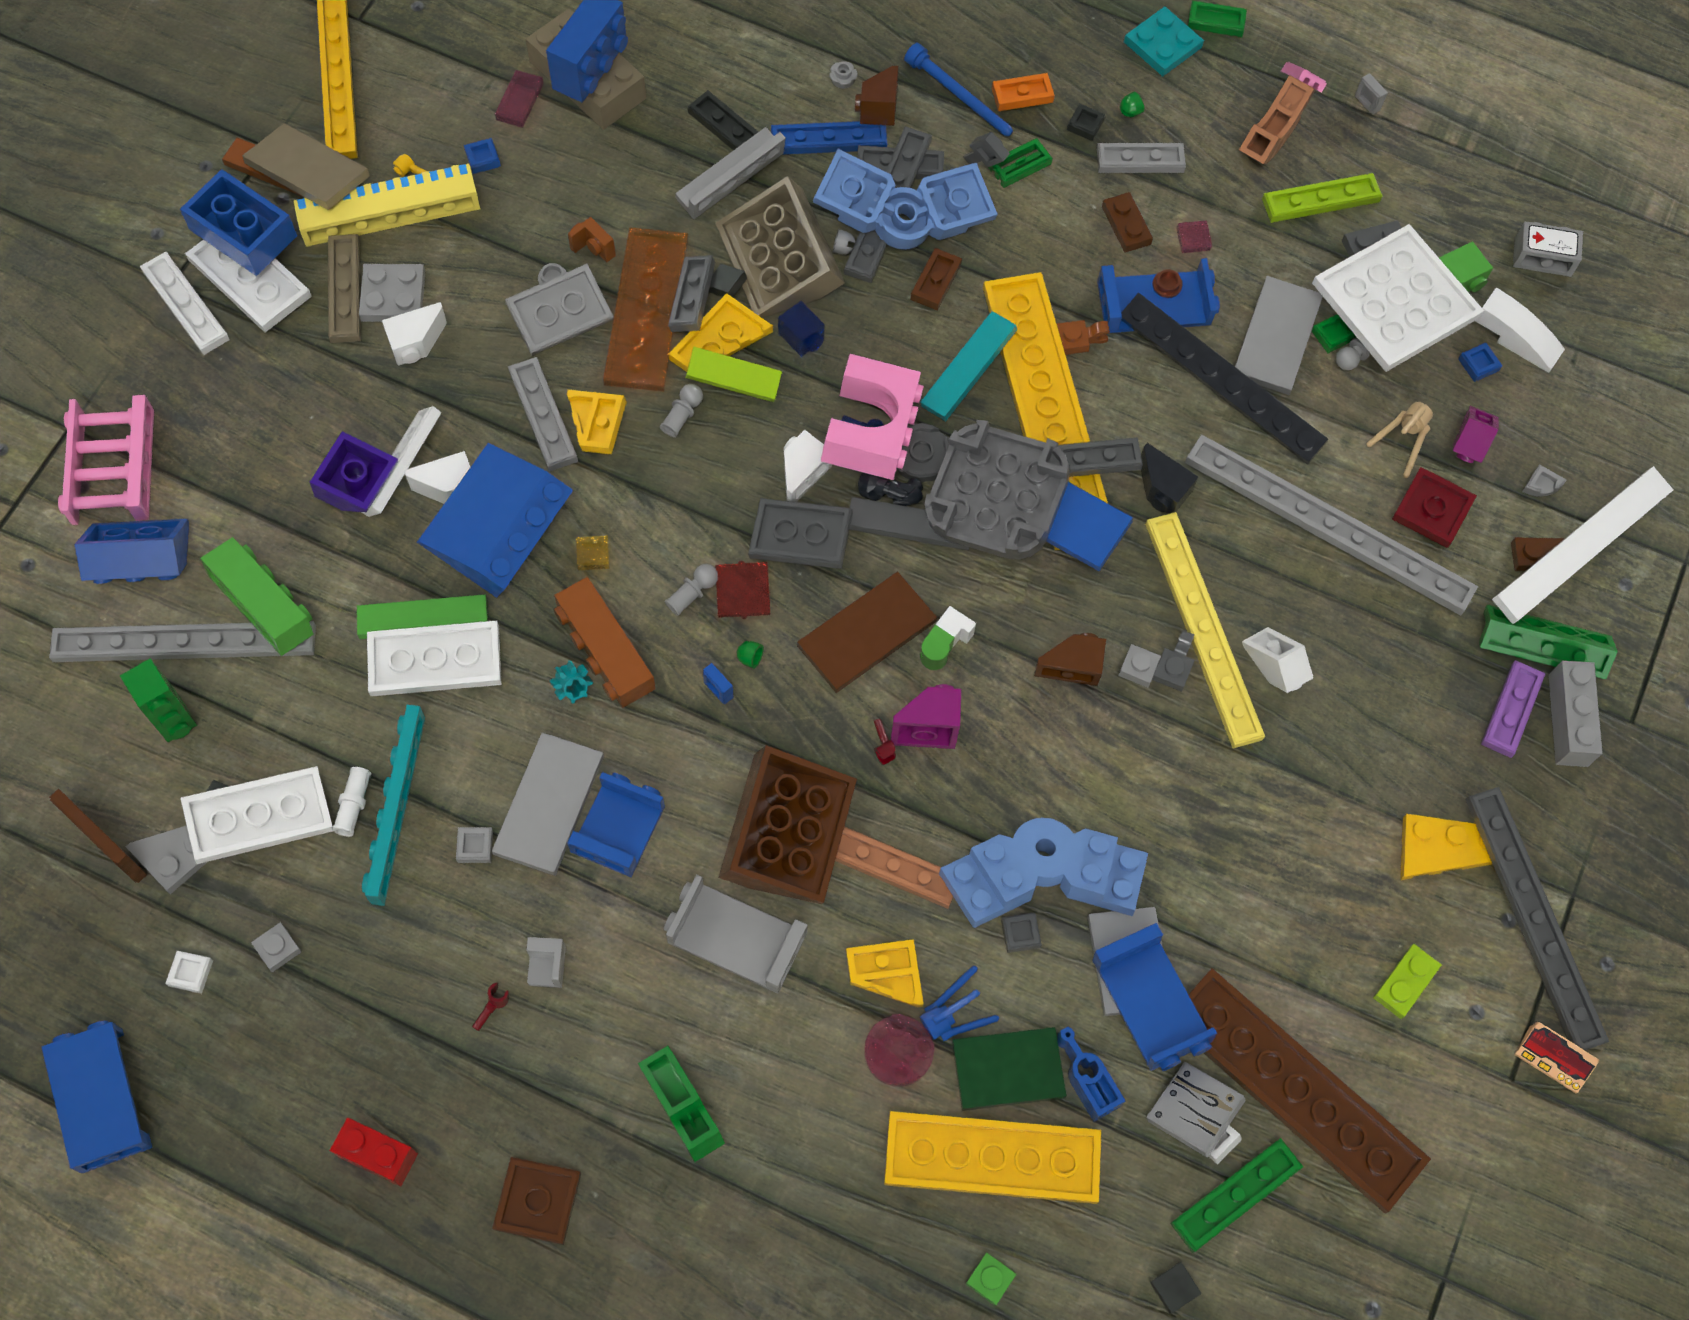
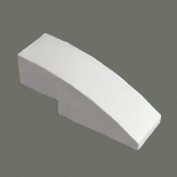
[1475,287,1565,373]

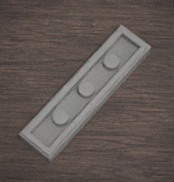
[508,357,578,472]

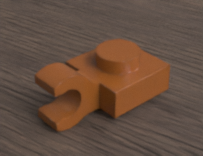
[1057,320,1110,355]

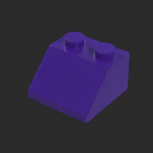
[310,431,398,513]

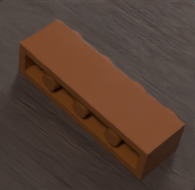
[553,576,656,708]

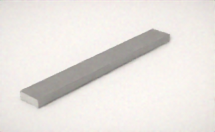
[49,621,316,662]

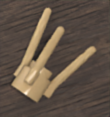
[1367,402,1433,478]

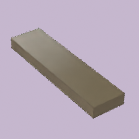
[328,234,361,343]

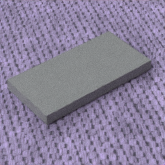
[1235,276,1323,395]
[491,732,604,876]

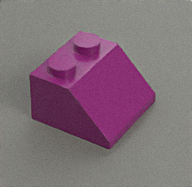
[890,684,961,749]

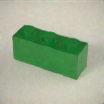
[120,658,197,742]

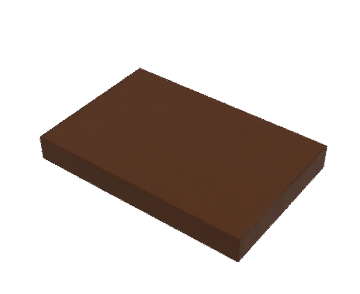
[50,789,147,883]

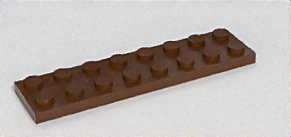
[1189,968,1431,1214]

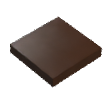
[492,1157,581,1245]

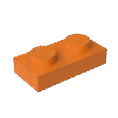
[992,73,1055,111]

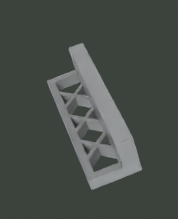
[675,127,786,219]

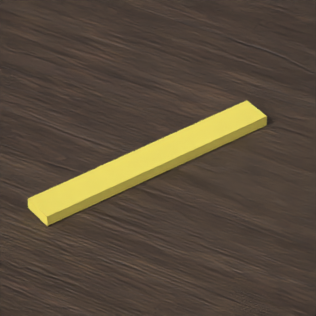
[1145,512,1265,748]

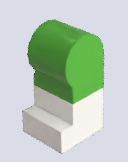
[920,606,976,670]

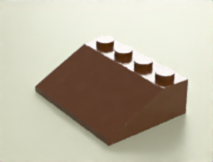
[718,745,857,904]

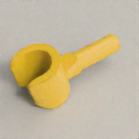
[393,154,426,177]

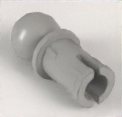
[1336,339,1370,371]
[660,384,703,437]
[664,564,718,616]

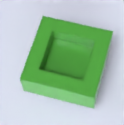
[966,1252,1016,1306]

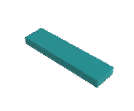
[920,311,1017,422]

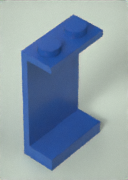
[1097,258,1220,333]
[1092,923,1217,1071]
[42,1021,153,1174]

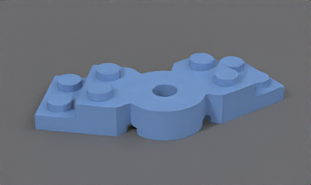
[813,149,998,249]
[939,818,1148,928]

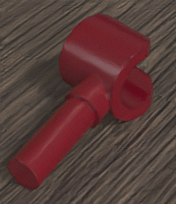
[874,719,896,765]
[472,983,509,1031]

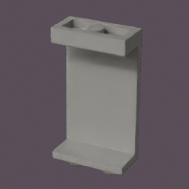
[664,874,808,994]

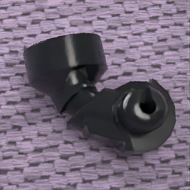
[858,472,923,506]

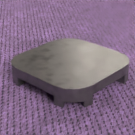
[925,420,1070,560]

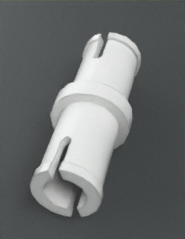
[332,767,372,837]

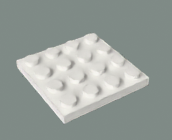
[1312,224,1484,372]

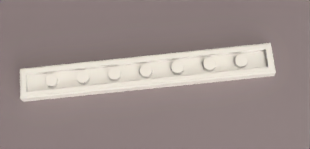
[1492,466,1673,624]

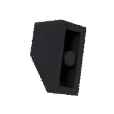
[1141,442,1198,514]

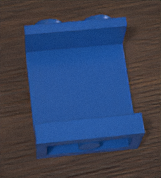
[567,772,665,878]

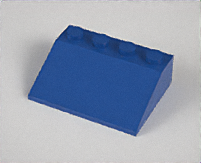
[417,443,573,598]

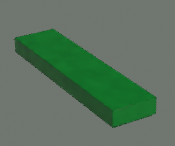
[1170,1138,1303,1253]

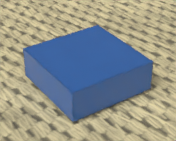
[464,138,501,174]
[1458,343,1503,382]
[703,663,734,704]

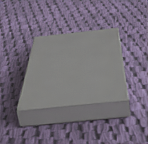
[505,264,614,356]
[1087,907,1162,1016]

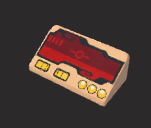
[1514,1022,1599,1094]

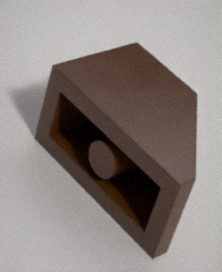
[855,66,899,126]
[1034,633,1106,686]

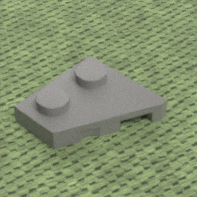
[125,825,207,894]

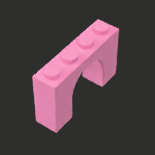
[821,354,924,480]

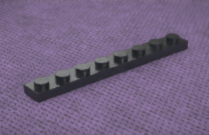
[1121,292,1328,465]

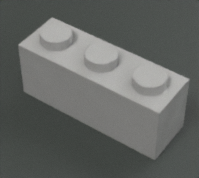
[1549,661,1603,767]

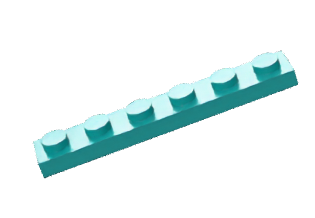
[362,705,425,906]

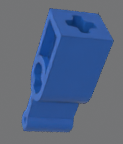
[1057,1027,1126,1122]

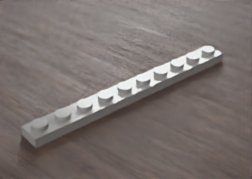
[1185,434,1478,616]

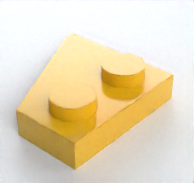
[846,939,924,1007]

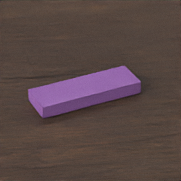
[1481,660,1546,758]

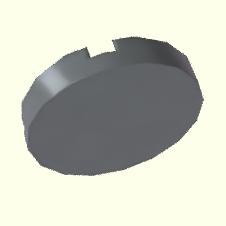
[896,423,949,482]

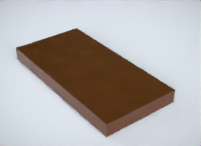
[797,571,937,693]

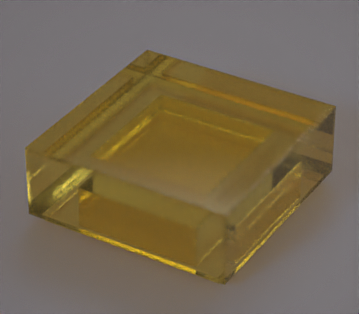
[576,535,610,571]

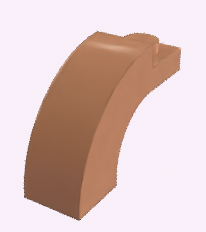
[1239,75,1315,164]

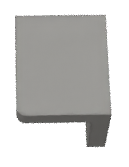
[526,937,566,988]

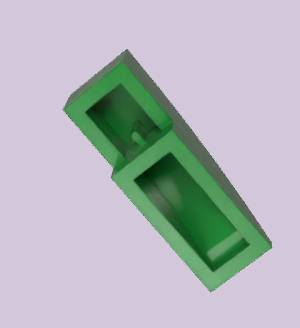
[638,1046,725,1163]

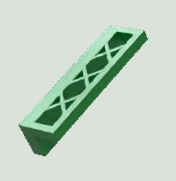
[1479,605,1618,679]

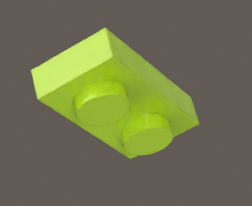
[1373,944,1442,1019]

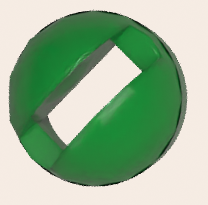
[1120,91,1145,118]
[736,641,764,669]

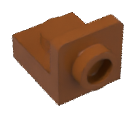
[568,217,616,262]

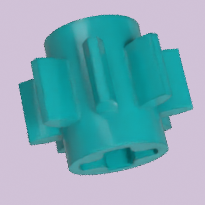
[550,660,593,704]

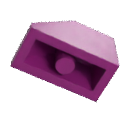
[1453,405,1499,463]

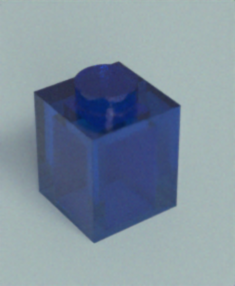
[778,301,825,357]

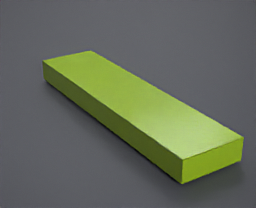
[1262,173,1383,223]

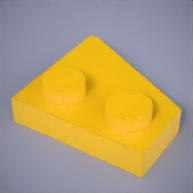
[567,390,627,455]

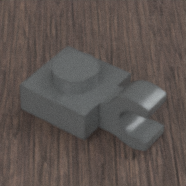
[963,132,1010,167]
[1152,630,1195,692]

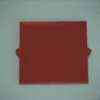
[715,561,770,619]

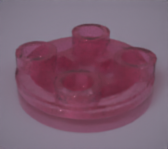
[864,1014,934,1087]

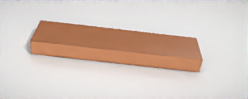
[835,827,953,909]

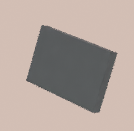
[748,498,853,569]

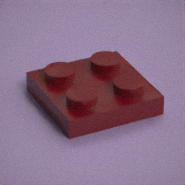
[1392,467,1477,548]

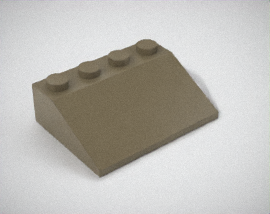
[716,176,845,318]

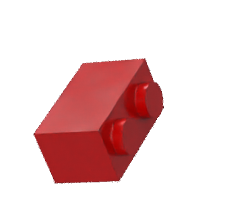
[329,1117,418,1187]

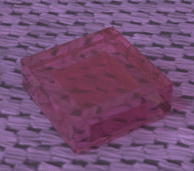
[1176,220,1212,253]

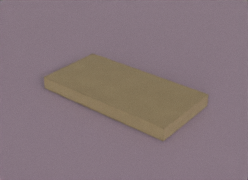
[242,123,370,210]

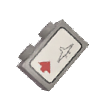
[1513,221,1583,277]

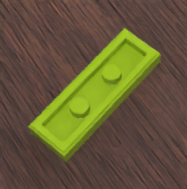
[685,347,782,402]

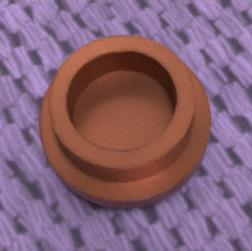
[1153,269,1182,298]

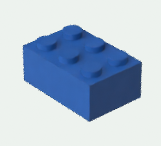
[546,0,628,103]
[180,169,297,276]

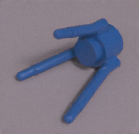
[919,966,999,1041]

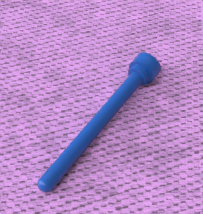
[904,42,1013,137]

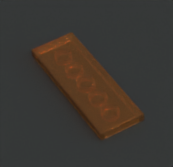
[603,227,688,392]

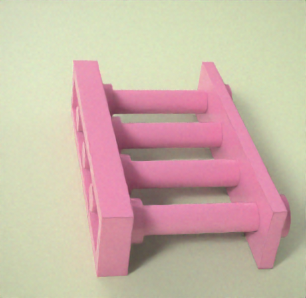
[58,395,154,525]

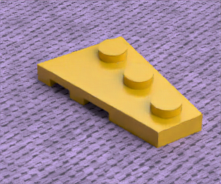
[669,293,773,372]
[1400,814,1493,880]

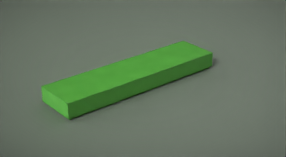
[357,594,488,639]

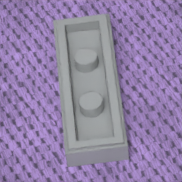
[1097,143,1186,173]

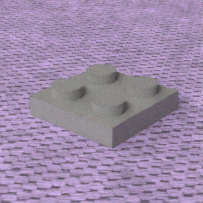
[359,264,425,322]

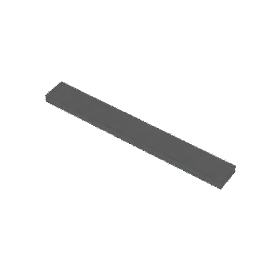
[1465,787,1609,1050]

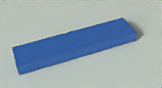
[771,121,887,155]

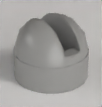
[832,229,856,255]

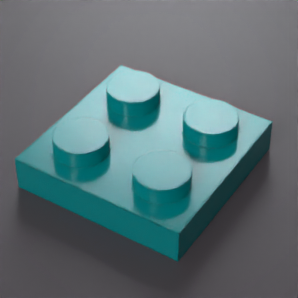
[1124,6,1204,77]

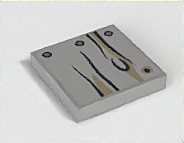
[1146,1062,1246,1157]

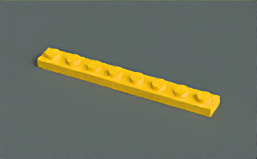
[317,0,358,159]

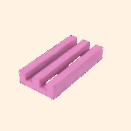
[1281,62,1327,93]

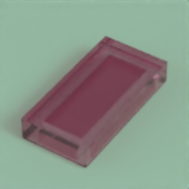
[495,70,544,128]

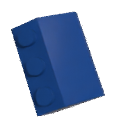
[74,519,189,584]

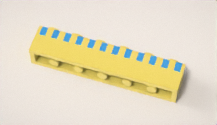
[293,163,480,247]

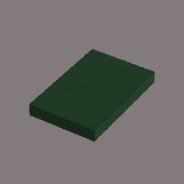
[952,1027,1067,1111]

